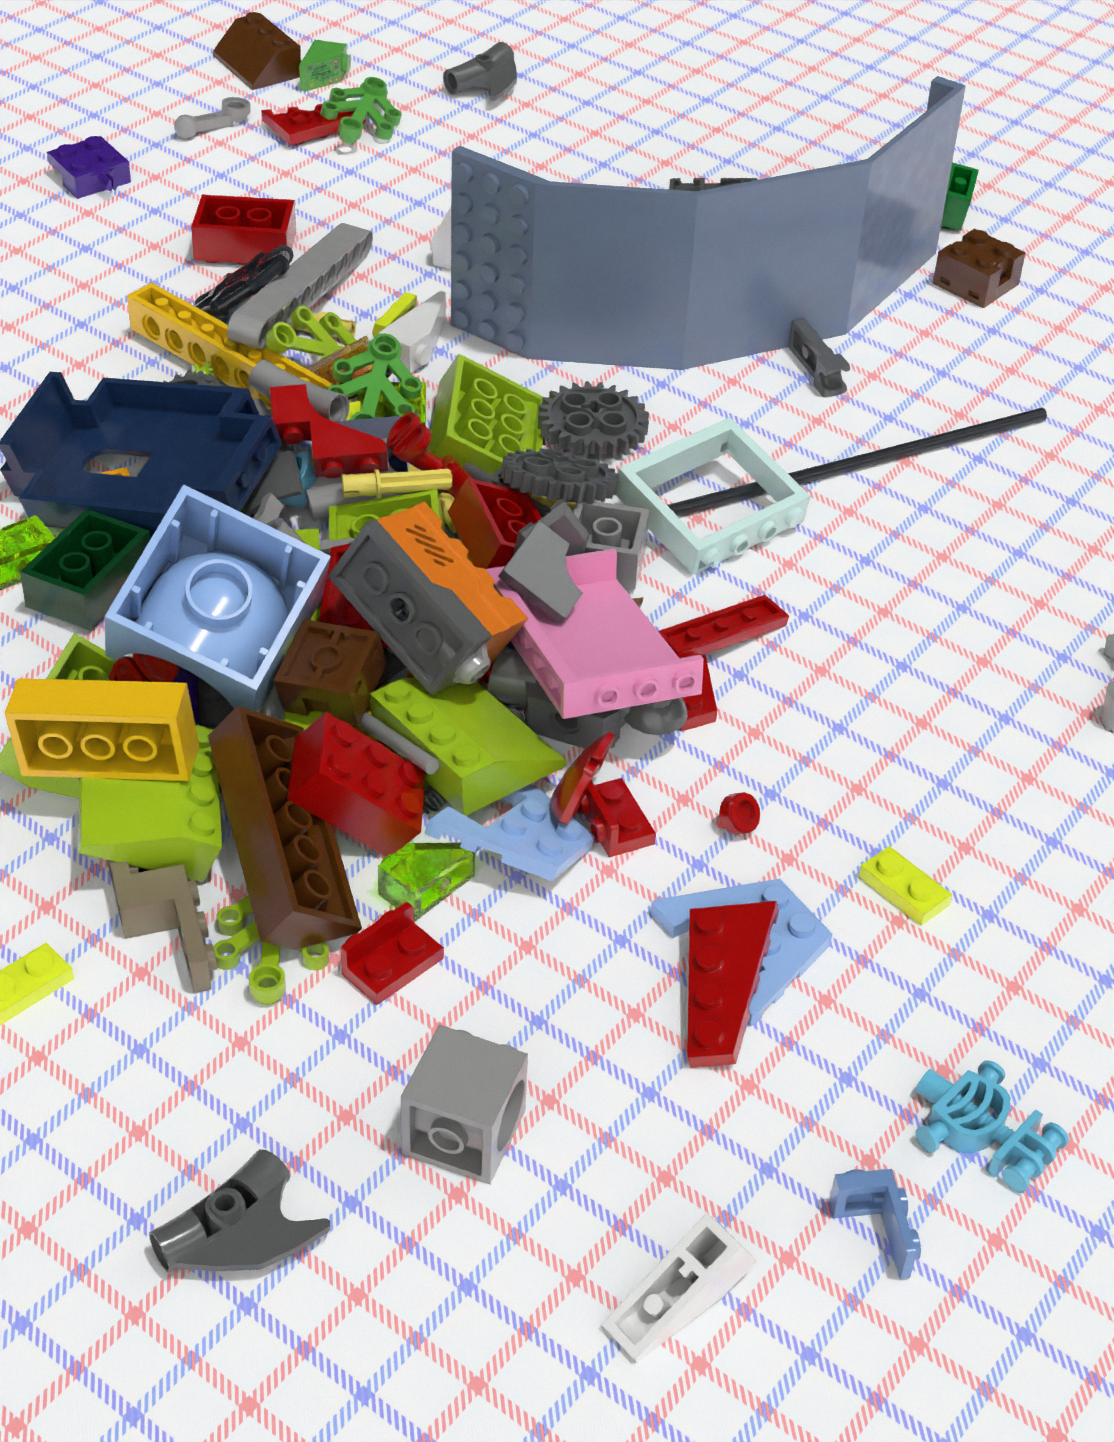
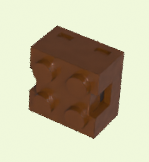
[933,228,1026,308]
[273,619,387,725]

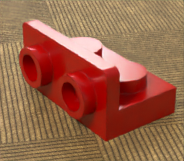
[577,778,656,858]
[341,902,444,1005]

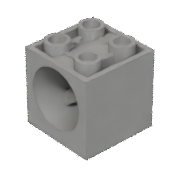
[400,1024,528,1184]

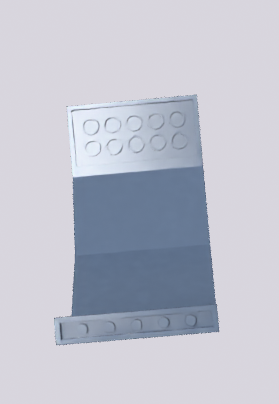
[451,76,966,370]

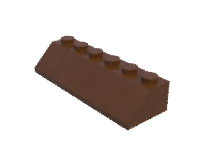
[208,705,362,950]

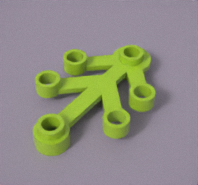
[265,306,373,385]
[213,895,329,1005]

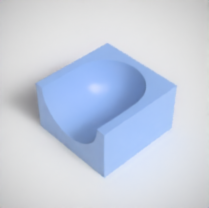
[104,485,331,712]

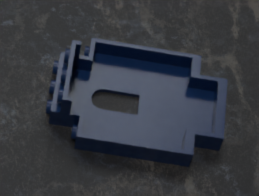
[0,371,282,538]

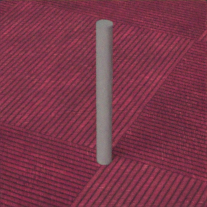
[358,711,440,774]

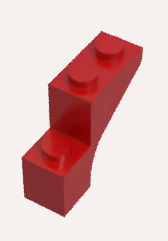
[270,384,388,478]

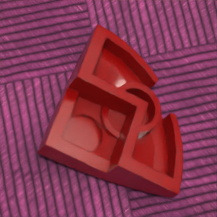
[550,732,616,825]

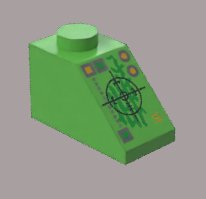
[299,40,351,92]

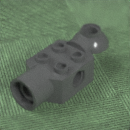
[488,647,688,749]

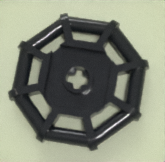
[195,245,294,319]

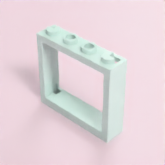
[616,417,811,575]

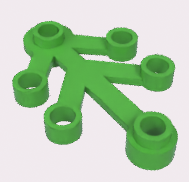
[321,77,402,144]
[327,333,422,420]

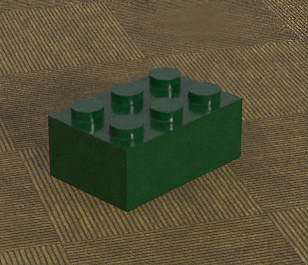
[20,508,151,631]

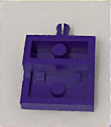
[47,136,131,199]

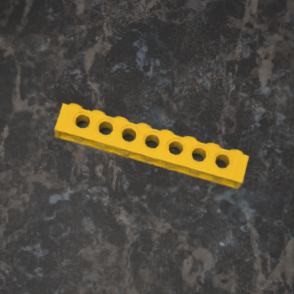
[127,282,334,411]

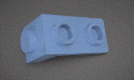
[829,1169,921,1279]

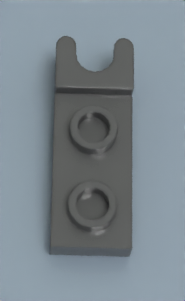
[789,318,850,397]

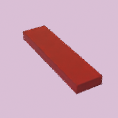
[658,595,789,658]

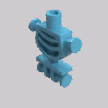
[915,1060,1069,1192]

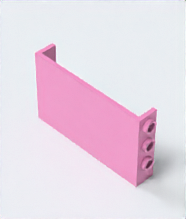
[485,549,704,719]

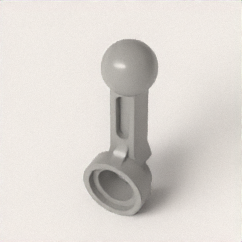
[174,97,251,138]

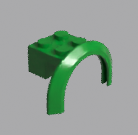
[941,162,979,231]

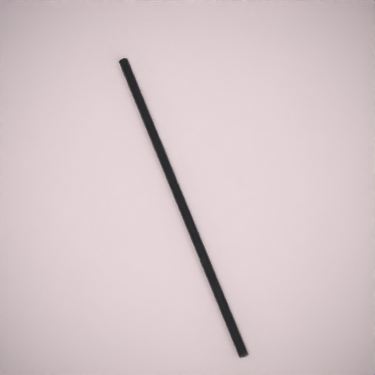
[667,407,1047,516]

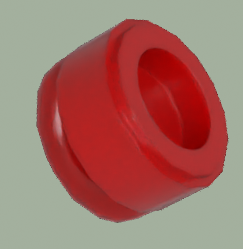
[716,792,761,835]

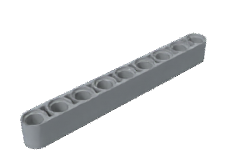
[227,223,373,350]

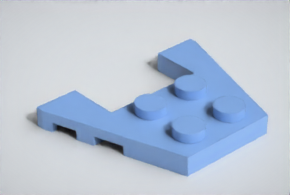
[425,783,595,881]
[650,878,832,1027]

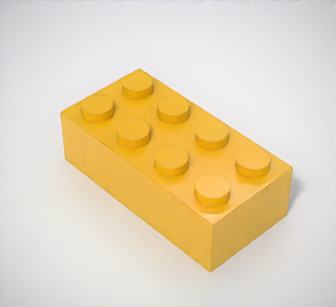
[4,678,199,781]

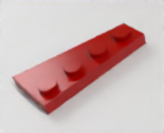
[687,901,779,1068]

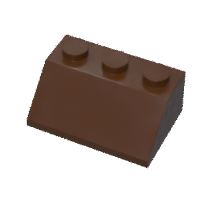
[213,12,301,90]

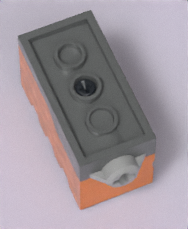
[328,502,529,696]

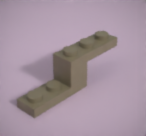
[107,860,217,993]

